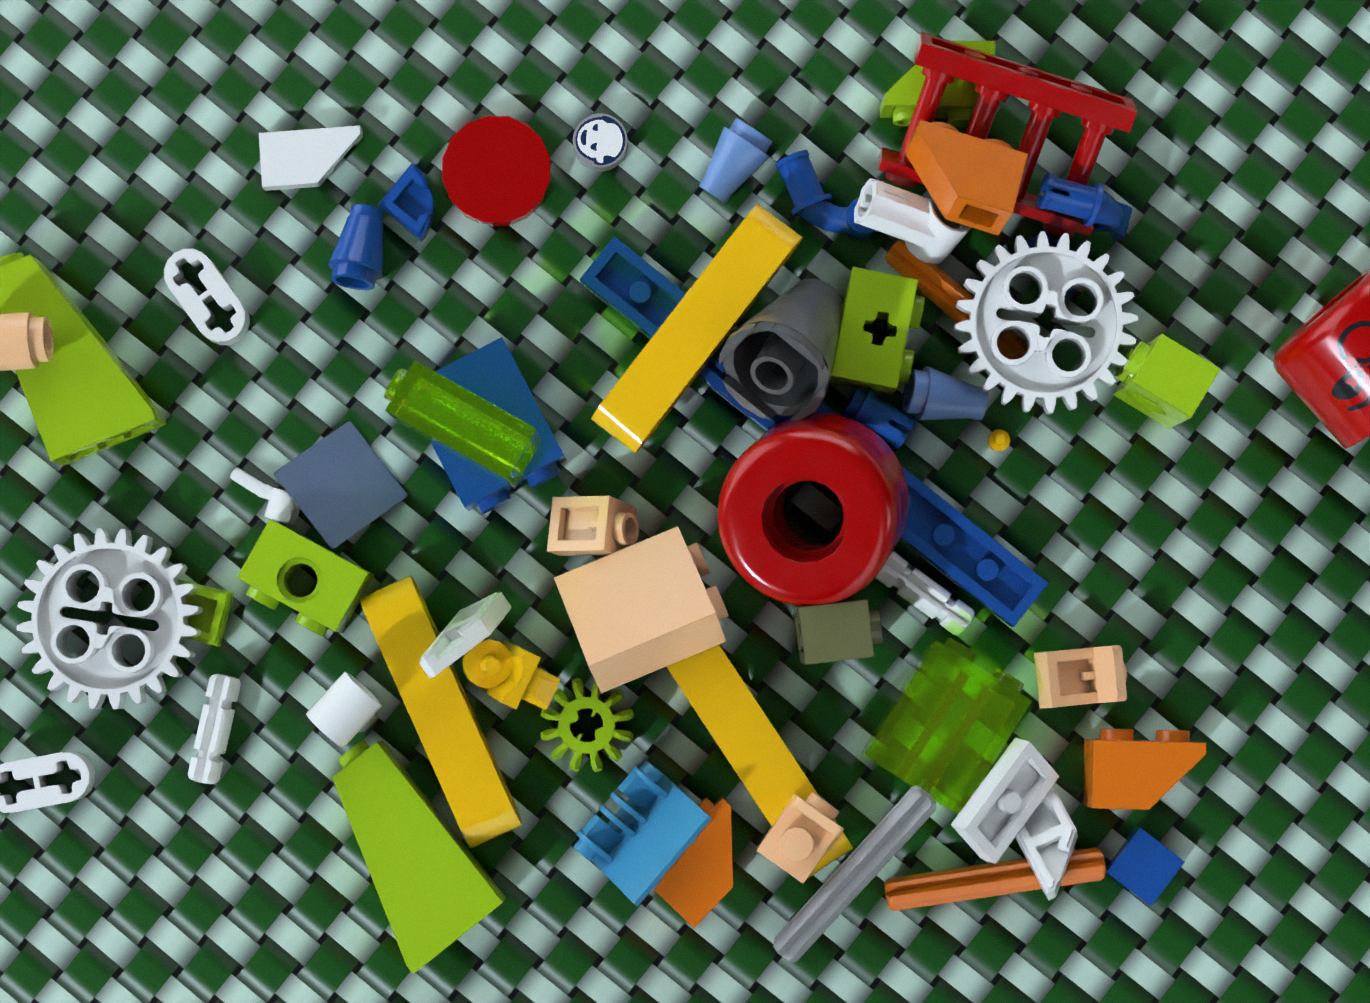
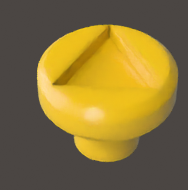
[988,429,1010,452]

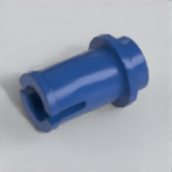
[841,386,916,449]

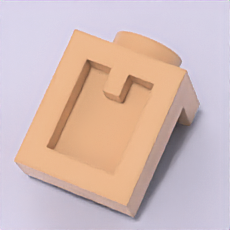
[547,495,639,556]
[756,792,844,884]

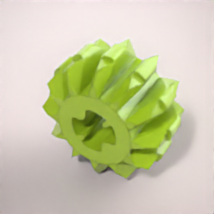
[540,678,634,772]

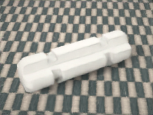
[875,552,975,635]
[188,674,241,784]

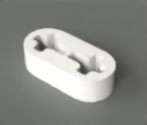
[164,249,250,345]
[0,752,96,813]

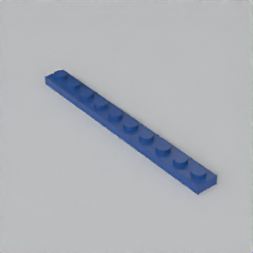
[580,236,1049,627]

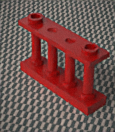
[878,32,1138,238]

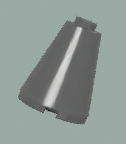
[719,278,843,422]

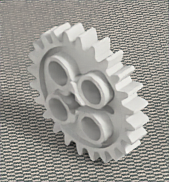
[954,231,1138,414]
[17,528,203,709]

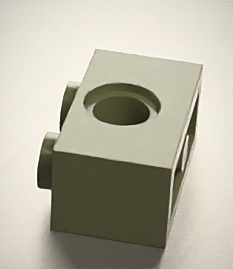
[793,599,883,665]

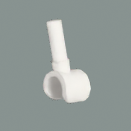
[230,467,300,526]

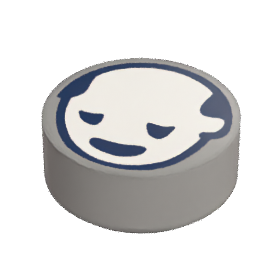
[573,113,628,171]

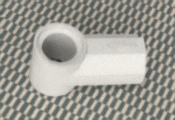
[854,178,972,264]
[306,671,383,748]

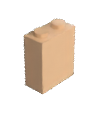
[554,526,729,694]

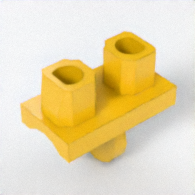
[462,638,561,710]

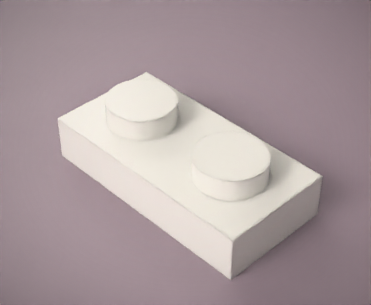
[951,737,1059,864]

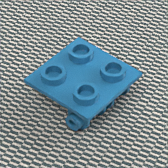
[573,760,712,907]

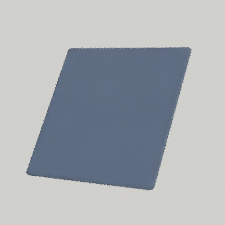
[274,421,407,549]

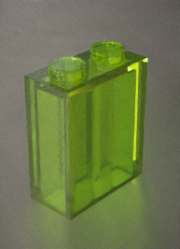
[384,360,542,489]
[860,637,1032,815]

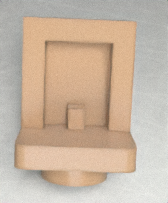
[1034,645,1127,709]

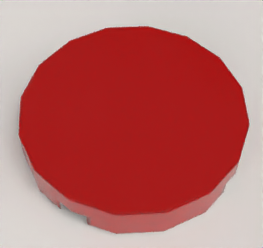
[442,116,551,226]

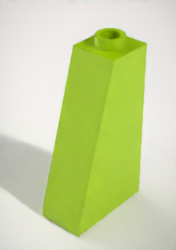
[0,252,167,466]
[332,740,506,974]

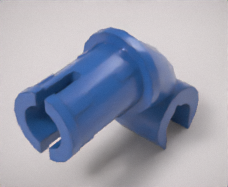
[775,150,876,240]
[1037,173,1132,240]

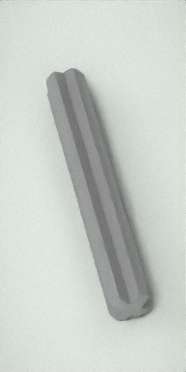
[773,785,937,963]

